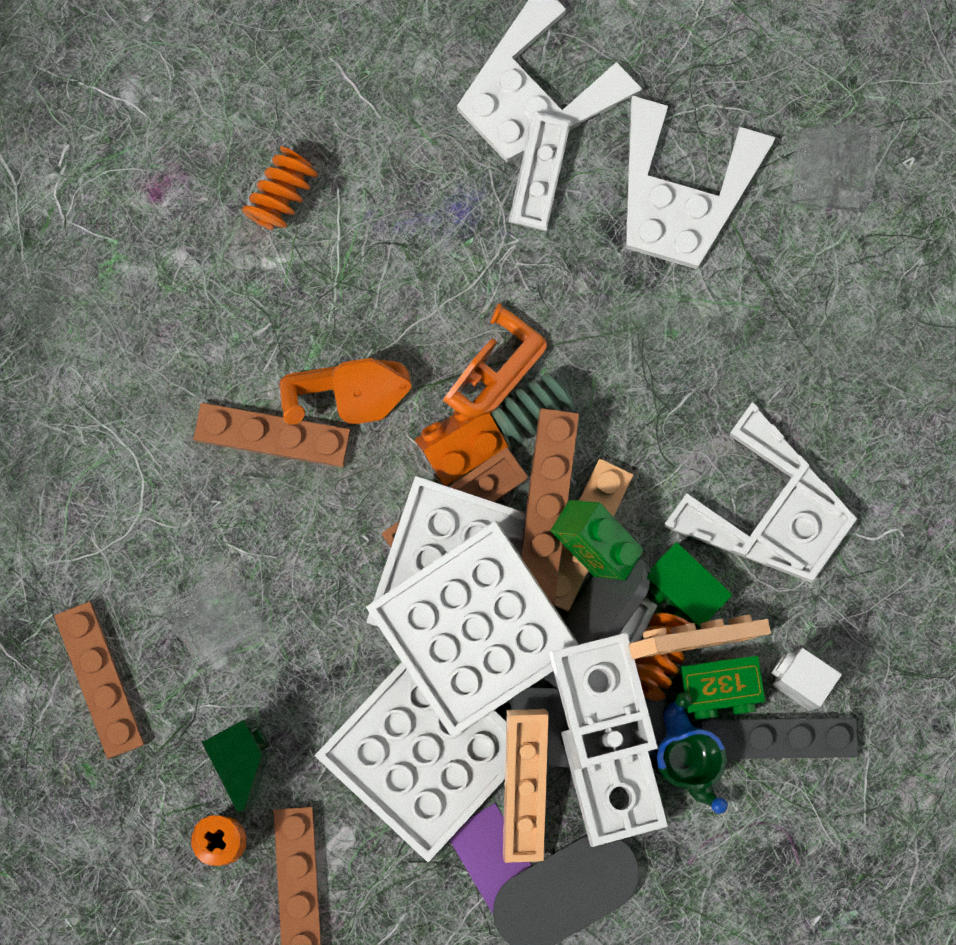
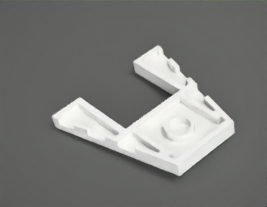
[457,0,642,163]
[626,96,775,269]
[665,402,857,583]

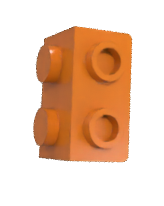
[414,410,509,486]

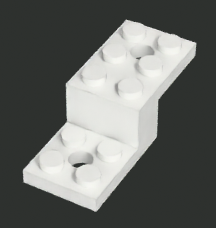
[549,633,668,847]

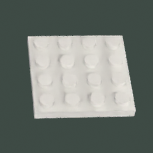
[366,476,526,626]
[366,520,579,737]
[315,662,507,862]

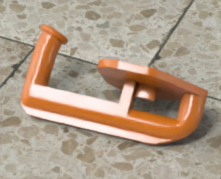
[443,303,546,417]
[279,358,411,425]

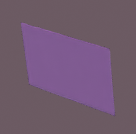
[449,803,532,914]

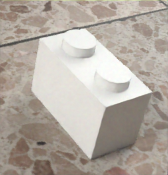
[771,648,842,711]

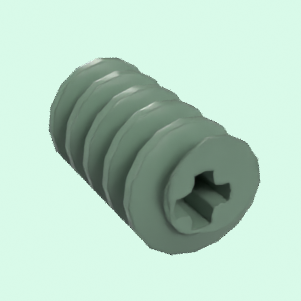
[490,373,576,447]

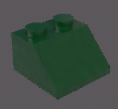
[202,720,270,814]

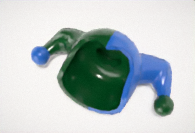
[657,692,728,814]

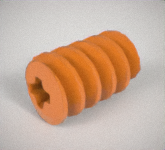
[242,146,318,230]
[634,613,697,701]
[191,815,246,866]

